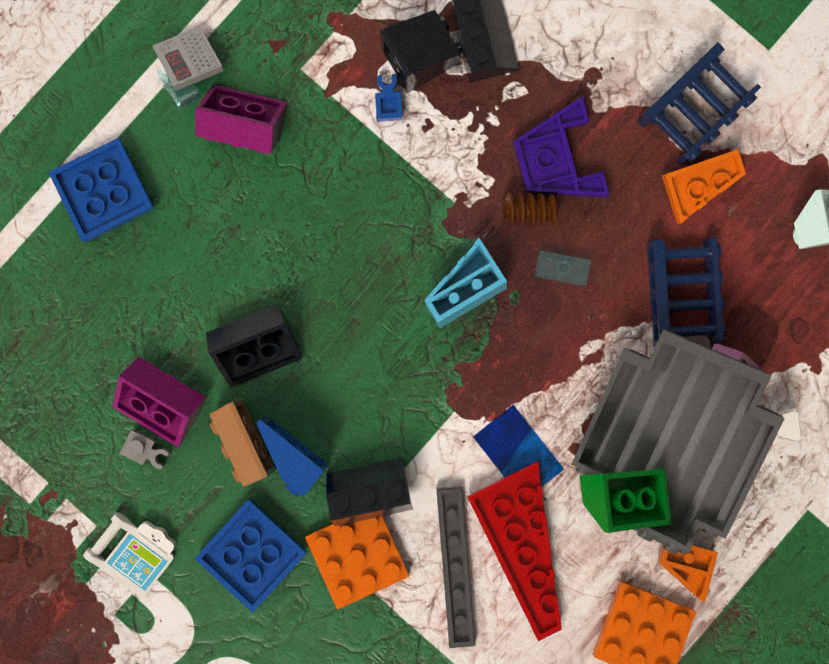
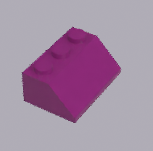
[195,84,288,154]
[112,357,206,447]

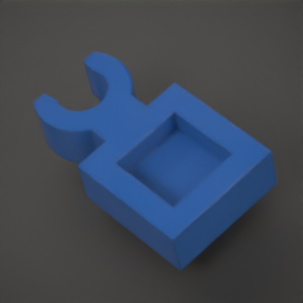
[375,74,402,122]

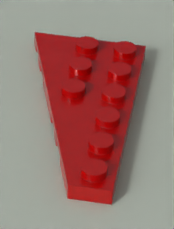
[467,461,562,641]

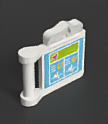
[83,512,176,598]

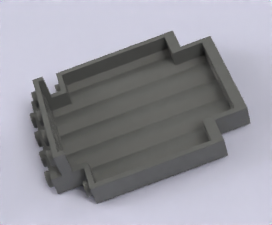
[571,329,784,555]

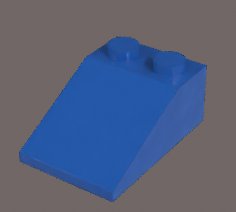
[256,417,329,497]

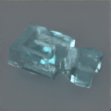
[157,69,201,110]

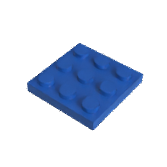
[48,138,155,243]
[194,498,308,613]

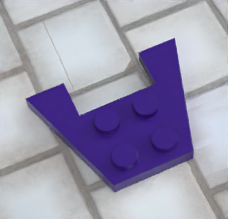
[513,97,609,198]

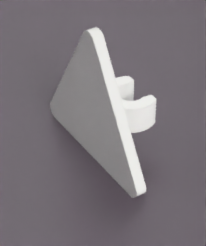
[768,403,801,441]

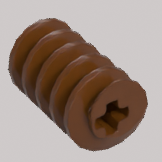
[501,192,557,227]

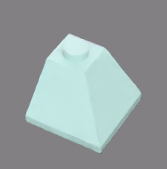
[793,189,829,249]

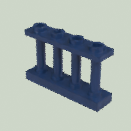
[637,42,761,164]
[647,237,727,346]

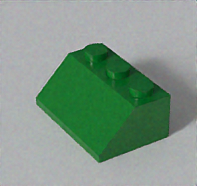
[580,468,672,533]

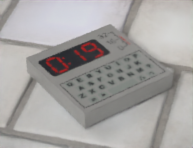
[153,26,223,91]

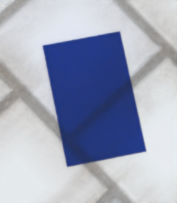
[473,405,564,487]

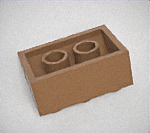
[209,400,276,487]

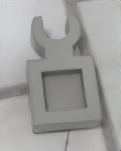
[119,429,171,469]

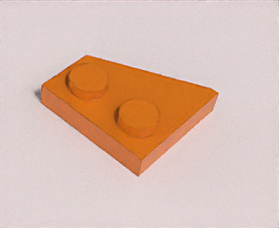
[657,544,718,602]

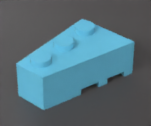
[424,238,507,328]

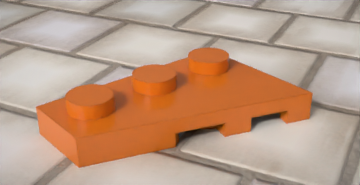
[662,149,746,224]

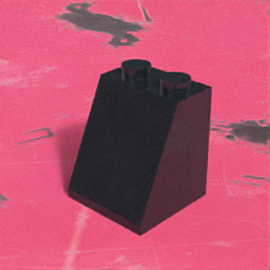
[380,10,463,94]

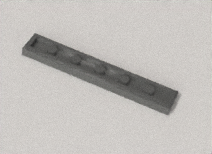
[436,486,476,648]

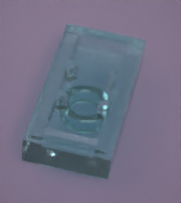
[534,251,591,287]

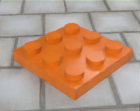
[305,516,409,610]
[592,580,696,664]

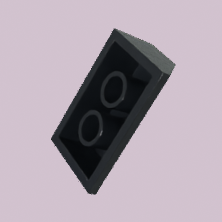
[451,0,519,83]
[206,304,303,388]
[326,458,413,526]

